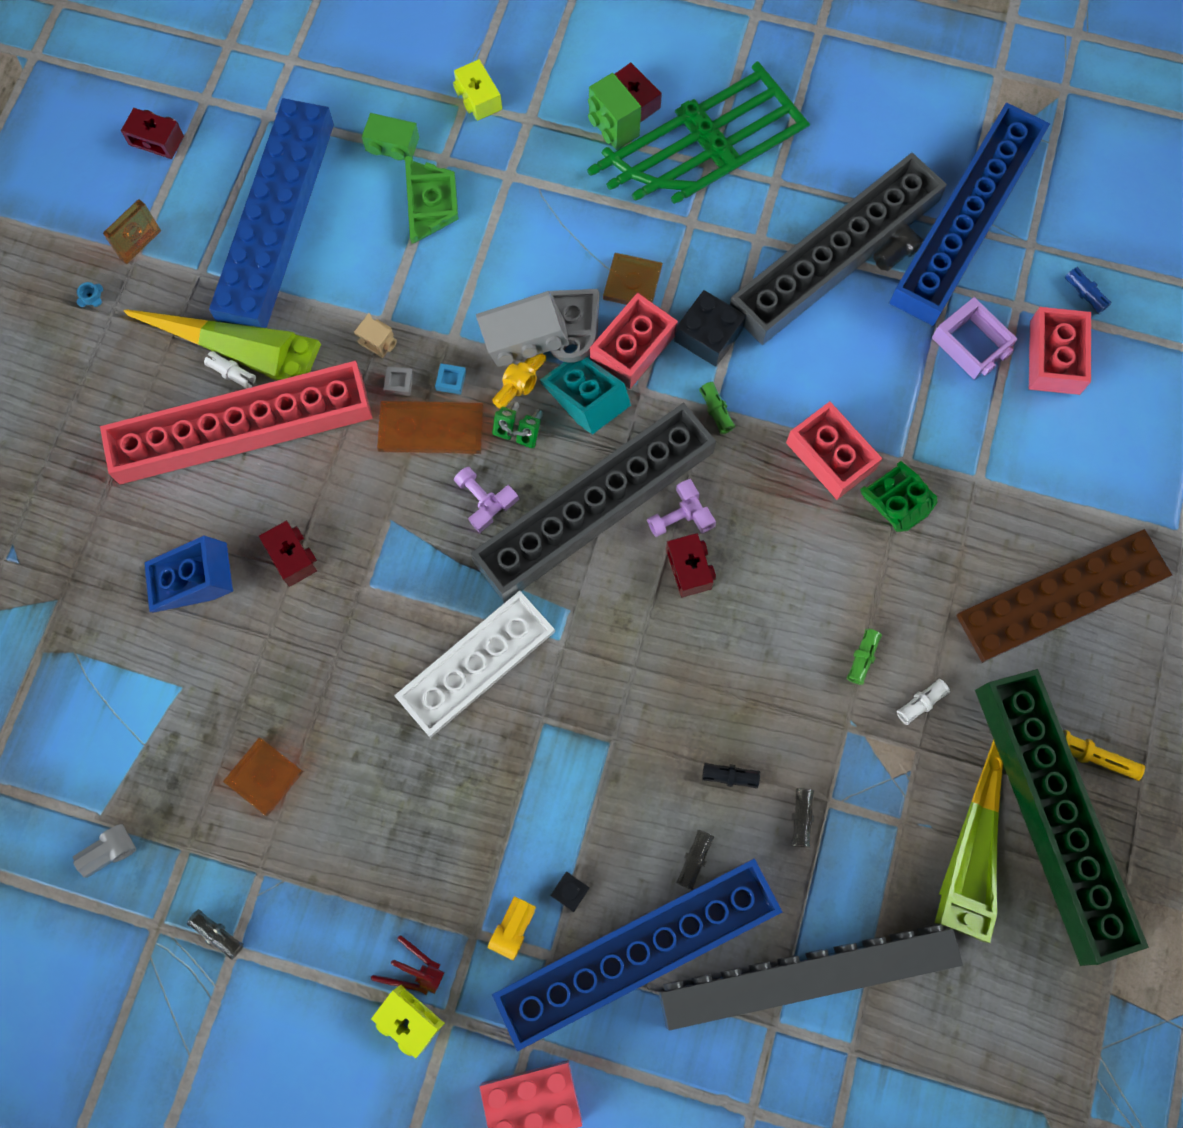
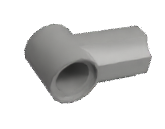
[73,824,136,878]

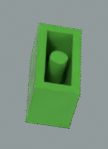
[362,113,419,160]

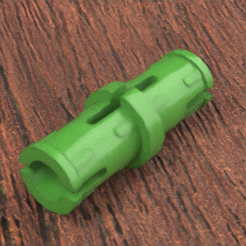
[699,382,735,434]
[846,628,882,685]

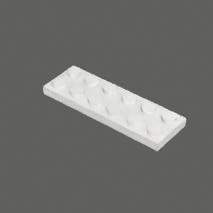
[394,591,555,738]

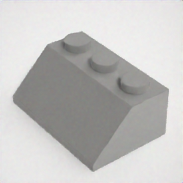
[476,291,569,367]

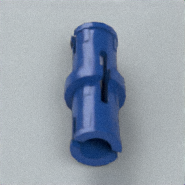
[1065,267,1112,314]

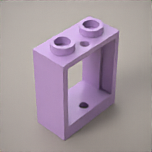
[932,297,1017,380]

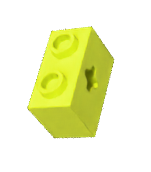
[453,59,502,121]
[371,985,445,1058]

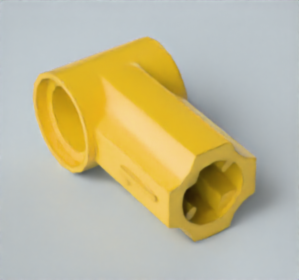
[487,896,536,961]

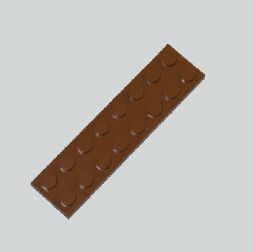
[956,529,1172,663]

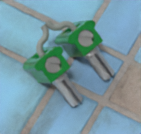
[492,401,543,448]

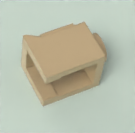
[354,313,397,358]

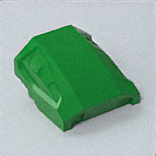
[860,461,938,532]

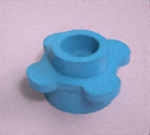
[77,282,103,307]

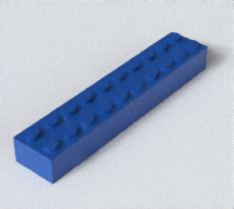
[209,98,334,328]
[889,102,1050,326]
[492,858,782,1051]

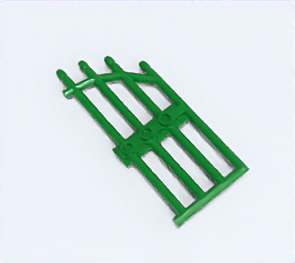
[587,61,810,204]

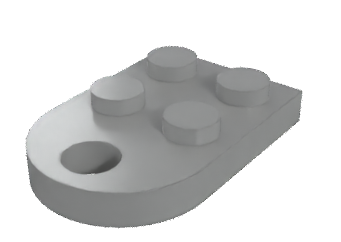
[549,289,600,363]

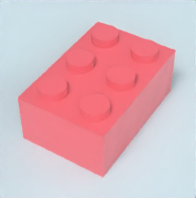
[590,293,678,389]
[1029,307,1091,395]
[786,401,883,500]
[479,1060,583,1128]

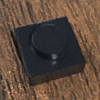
[550,871,590,912]

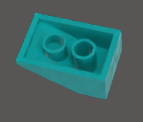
[540,357,631,435]

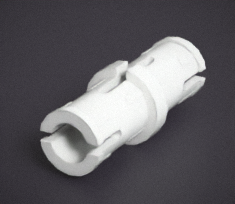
[204,351,256,389]
[896,679,950,725]

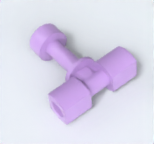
[454,467,519,533]
[647,479,716,537]

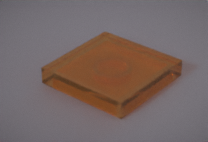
[103,199,161,264]
[603,253,663,305]
[223,737,304,816]

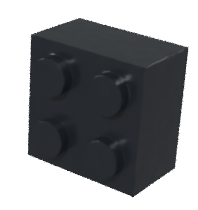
[674,290,746,367]

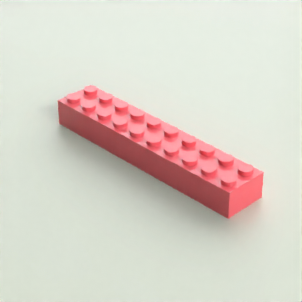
[100,361,373,485]

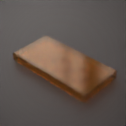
[377,401,484,454]

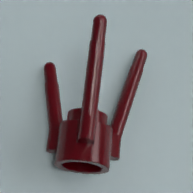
[371,935,445,995]

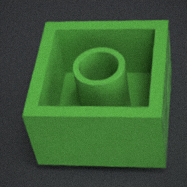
[588,72,641,150]

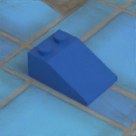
[144,535,233,613]

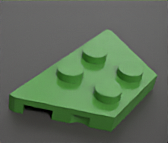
[405,156,459,243]

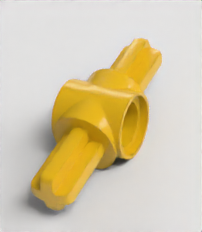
[492,353,546,409]

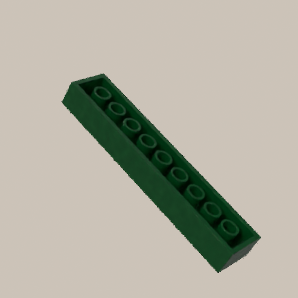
[975,669,1149,966]

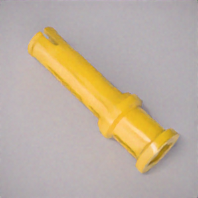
[1063,730,1145,781]

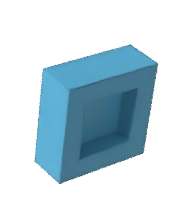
[435,363,466,395]

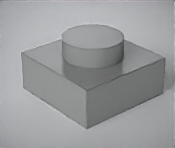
[383,366,413,396]

